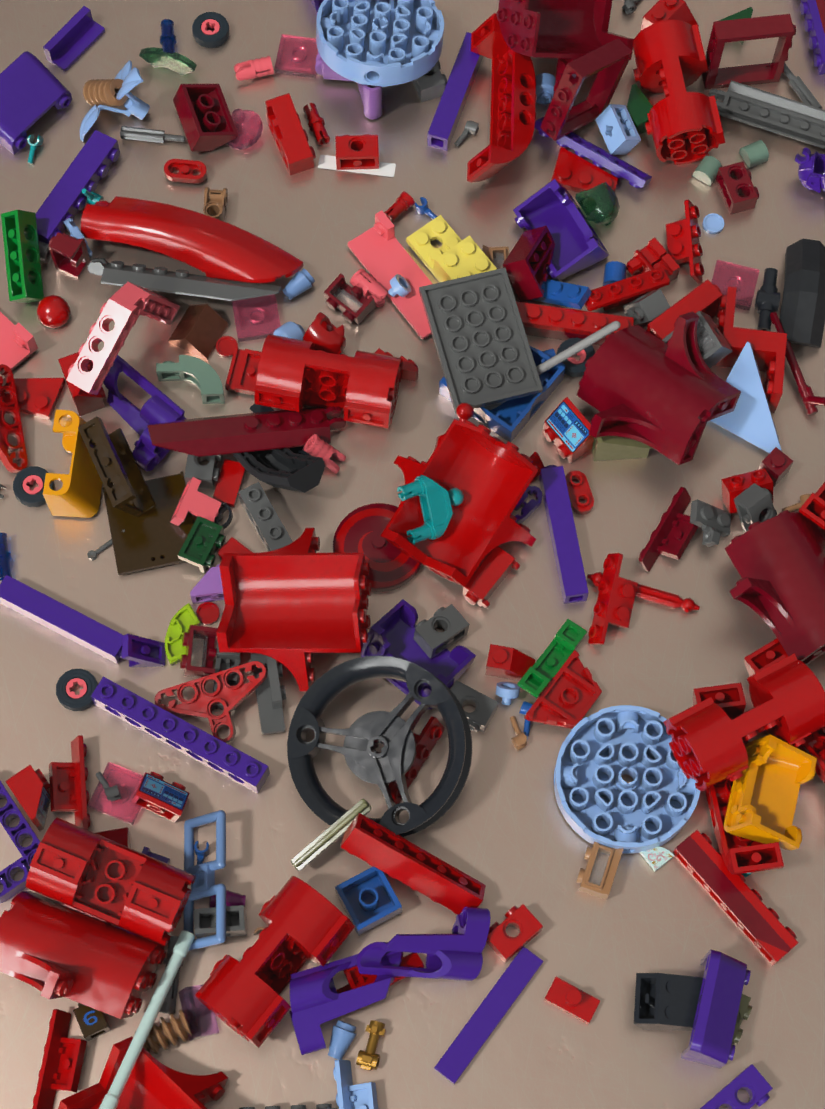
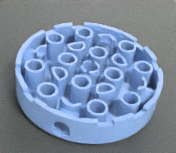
[316,0,444,87]
[554,705,700,854]

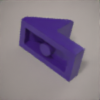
[122,634,165,668]

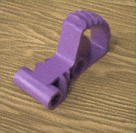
[315,52,382,120]

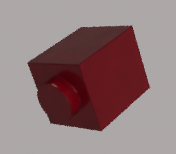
[758,447,793,487]

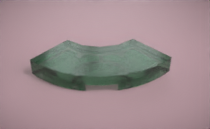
[139,47,197,76]

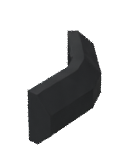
[779,239,825,348]
[232,448,325,493]

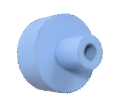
[388,274,411,297]
[496,682,520,705]

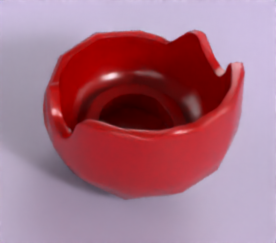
[37,295,71,329]

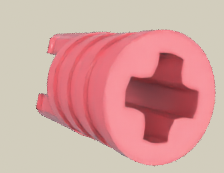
[234,56,274,81]
[350,269,388,308]
[304,434,346,474]

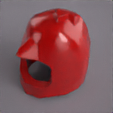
[303,312,346,355]

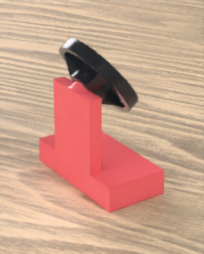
[170,477,233,529]

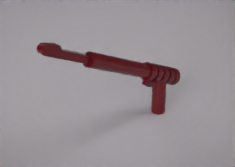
[770,312,825,415]

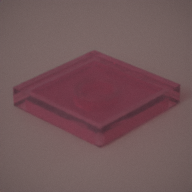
[274,34,318,79]
[711,260,759,311]
[232,294,280,342]
[88,762,143,825]

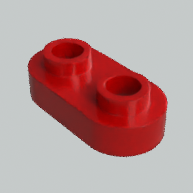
[164,159,207,184]
[565,470,594,515]

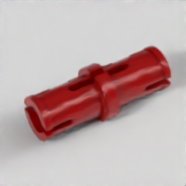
[303,103,330,145]

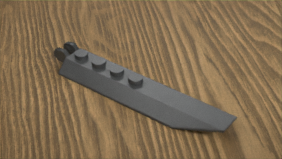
[708,80,825,149]
[87,258,282,301]

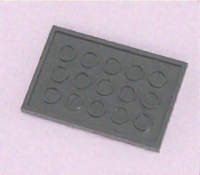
[419,268,543,413]

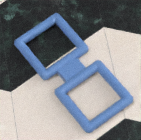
[184,810,226,951]

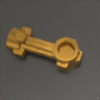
[356,1020,386,1071]

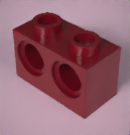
[716,161,759,215]

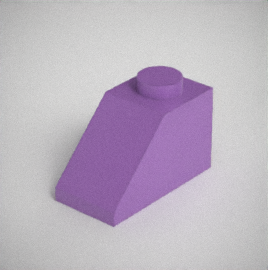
[190,564,224,604]

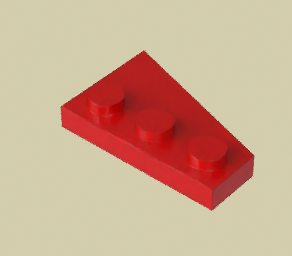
[551,146,618,201]

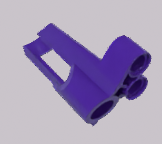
[103,355,186,472]
[356,907,491,981]
[289,951,403,1055]

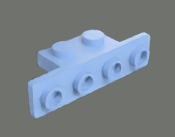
[333,1059,378,1109]

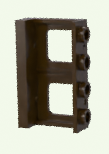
[78,416,156,517]

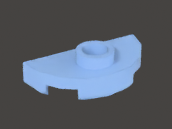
[63,218,93,257]

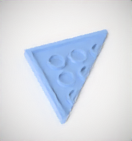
[710,341,782,453]

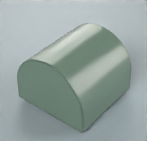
[739,140,769,169]
[692,156,722,186]

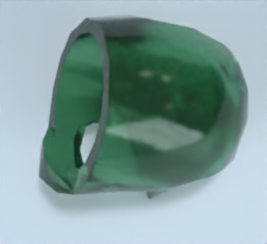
[575,182,620,226]

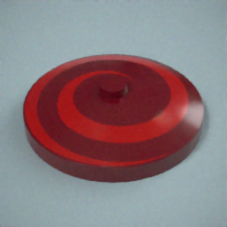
[333,503,422,592]

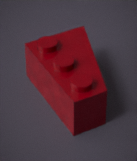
[503,225,555,302]

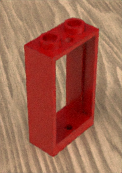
[647,279,723,340]

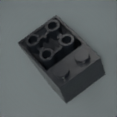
[634,973,703,1031]

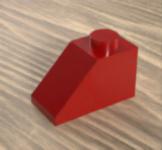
[485,644,535,681]

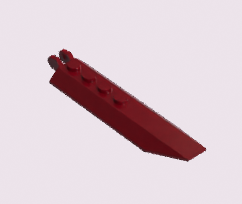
[148,406,346,457]

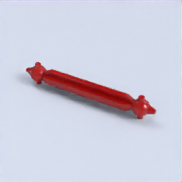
[587,572,700,612]

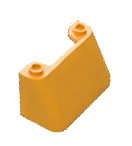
[724,734,817,850]

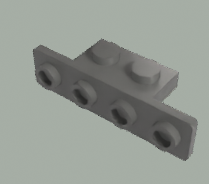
[250,653,286,735]

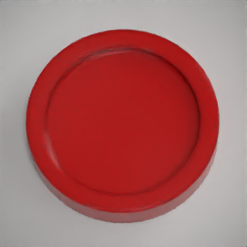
[216,336,238,358]
[196,602,220,625]

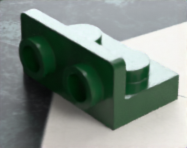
[178,516,226,573]

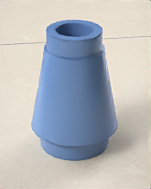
[282,268,315,300]
[328,1020,356,1059]

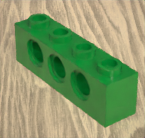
[1,210,44,303]

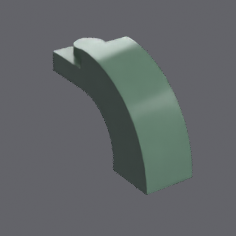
[156,355,225,404]

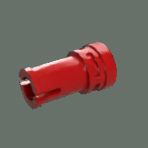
[384,191,415,223]

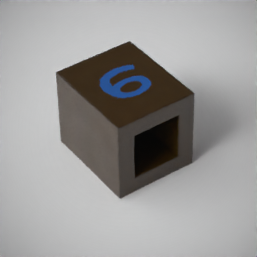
[73,1003,111,1041]

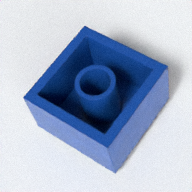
[335,867,402,936]

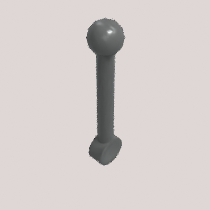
[87,530,125,560]

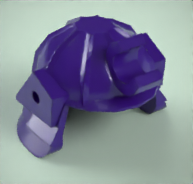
[795,147,825,193]

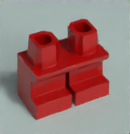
[626,238,680,290]

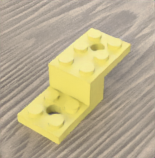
[406,215,497,283]

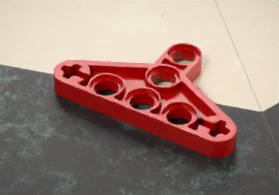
[0,364,28,474]
[154,661,268,743]

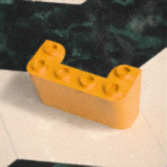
[43,409,102,518]

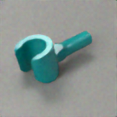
[27,134,43,164]
[82,188,103,205]

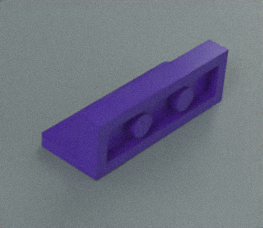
[43,6,105,72]

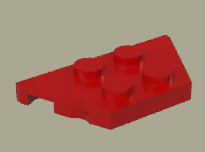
[524,650,602,729]

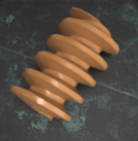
[83,79,128,107]
[135,1009,192,1054]

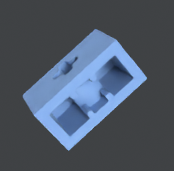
[595,104,641,155]

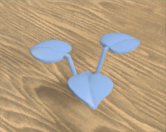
[80,60,150,142]

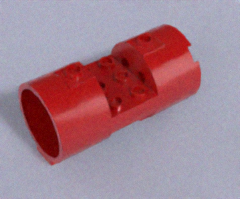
[633,20,725,165]
[254,334,403,428]
[663,653,825,791]
[25,818,196,946]
[195,876,355,1048]

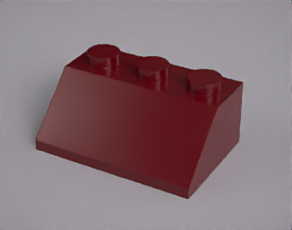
[173,84,238,152]

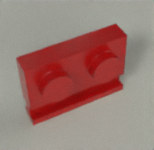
[225,347,261,396]

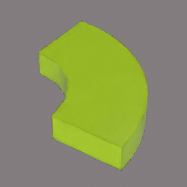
[165,603,201,666]

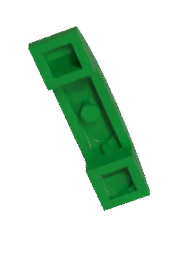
[517,619,587,698]

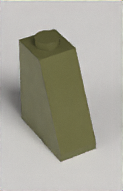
[592,436,653,461]

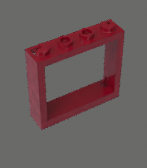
[702,14,796,90]
[540,38,633,141]

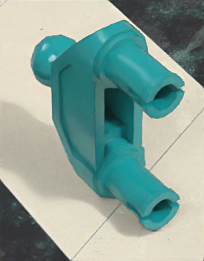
[397,475,464,545]

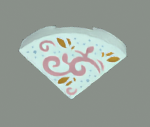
[640,846,674,872]

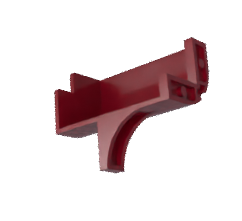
[497,0,634,96]
[576,312,741,465]
[724,510,825,665]

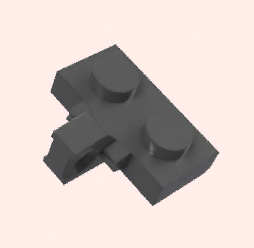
[690,499,731,547]

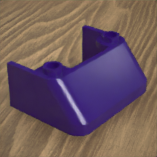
[681,949,751,1069]

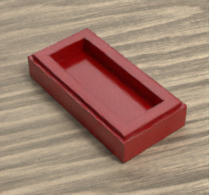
[213,459,246,508]

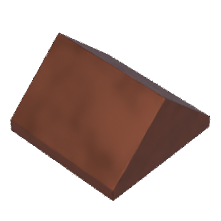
[168,304,228,360]

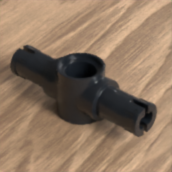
[755,268,780,331]

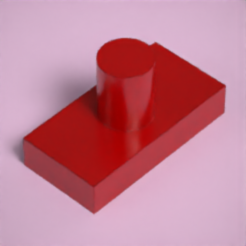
[544,977,600,1024]

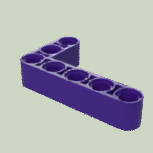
[0,781,40,903]

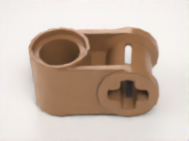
[203,187,228,221]

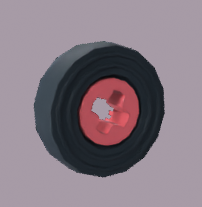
[192,12,229,48]
[556,338,595,377]
[13,466,55,507]
[56,669,98,711]

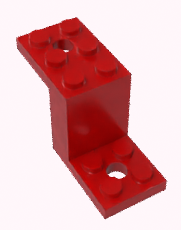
[716,286,787,413]

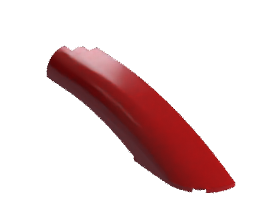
[81,196,304,283]

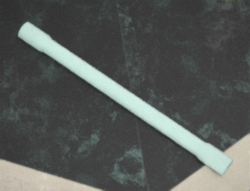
[99,930,195,1109]

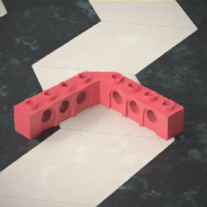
[66,282,180,395]

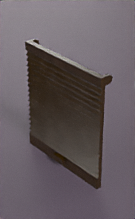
[102,471,194,575]

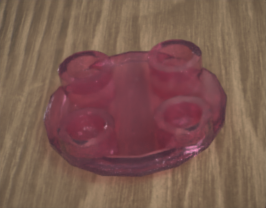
[227,109,263,150]

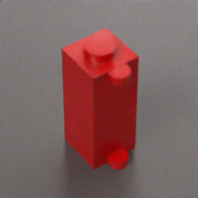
[463,546,520,608]

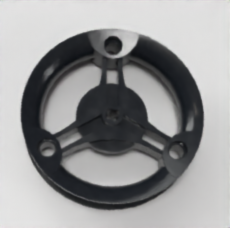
[287,655,472,837]

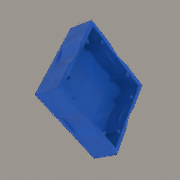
[439,345,565,442]

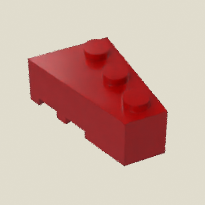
[265,93,316,176]

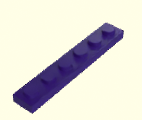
[535,117,652,188]

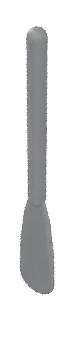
[483,321,621,410]

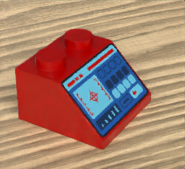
[543,397,594,463]
[5,765,50,832]
[131,772,190,822]

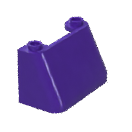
[0,51,73,155]
[513,179,609,280]
[360,599,476,710]

